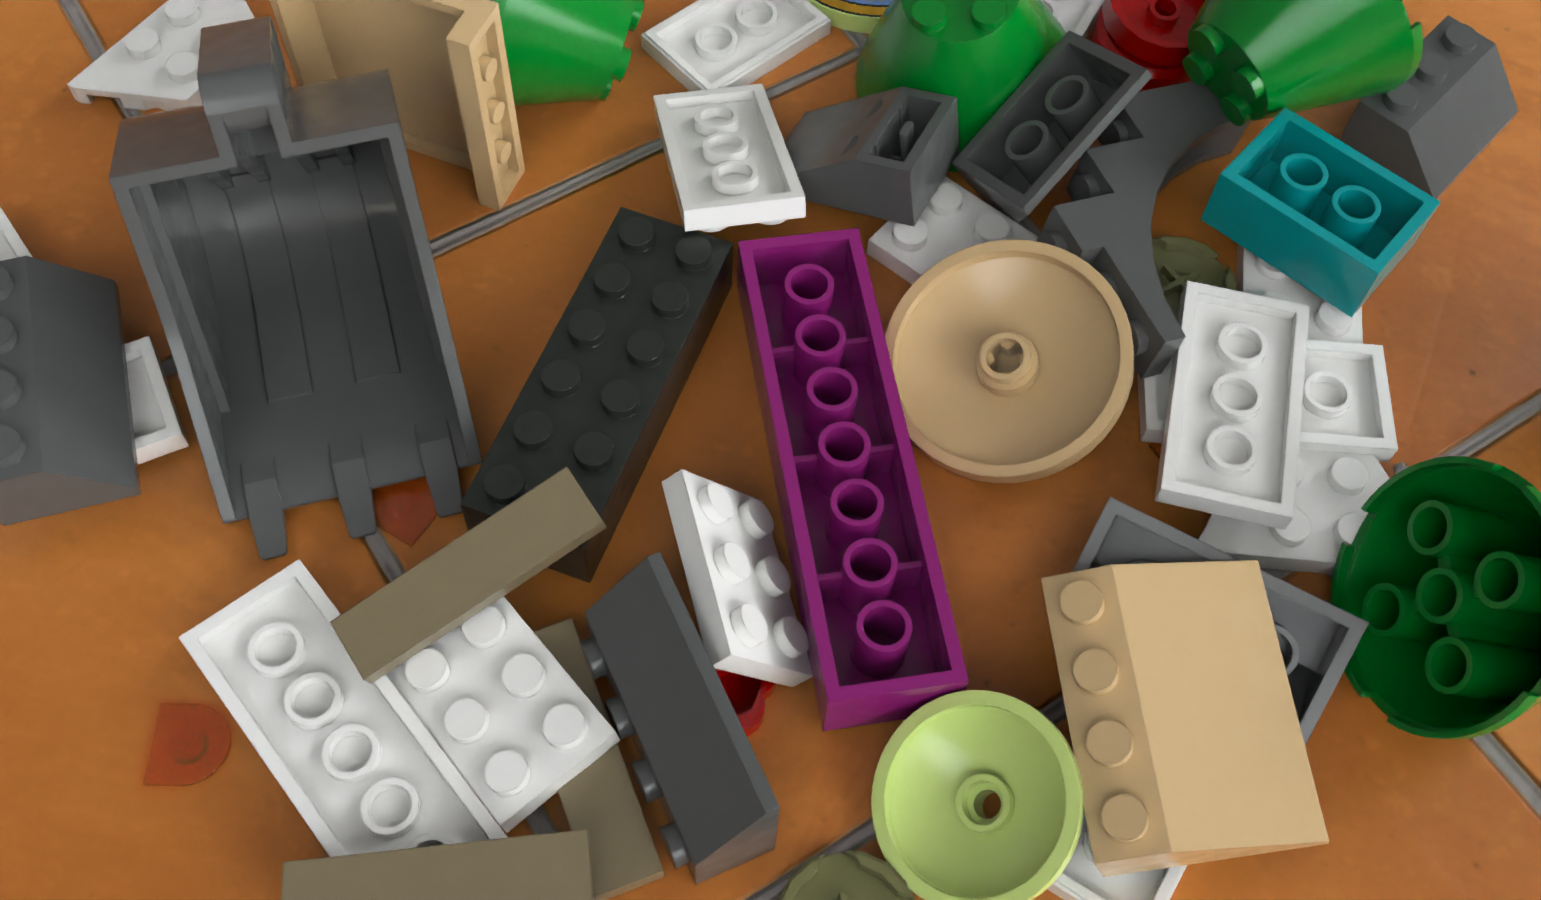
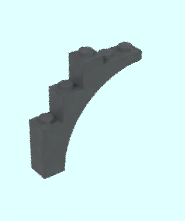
[1037,81,1251,379]

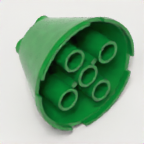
[491,0,644,106]
[855,0,1066,172]
[1182,0,1423,126]
[1330,456,1541,740]

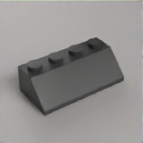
[0,256,141,526]
[1072,497,1369,745]
[579,552,780,885]

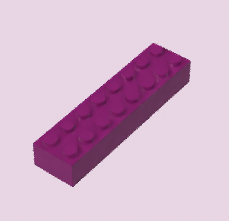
[737,228,969,731]

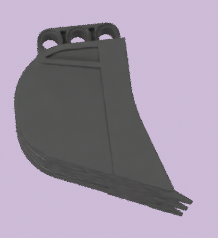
[109,16,483,560]

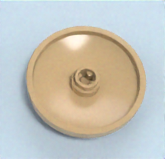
[885,239,1134,483]

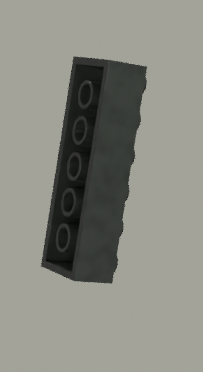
[460,207,733,583]

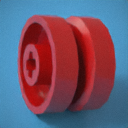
[1089,0,1205,91]

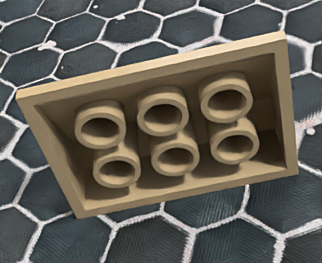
[1041,560,1329,877]

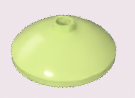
[871,690,1084,900]

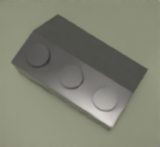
[1340,15,1519,199]
[952,30,1152,223]

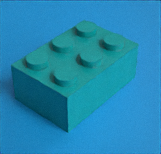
[1201,107,1441,318]

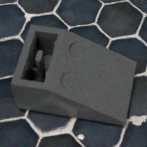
[785,86,959,227]

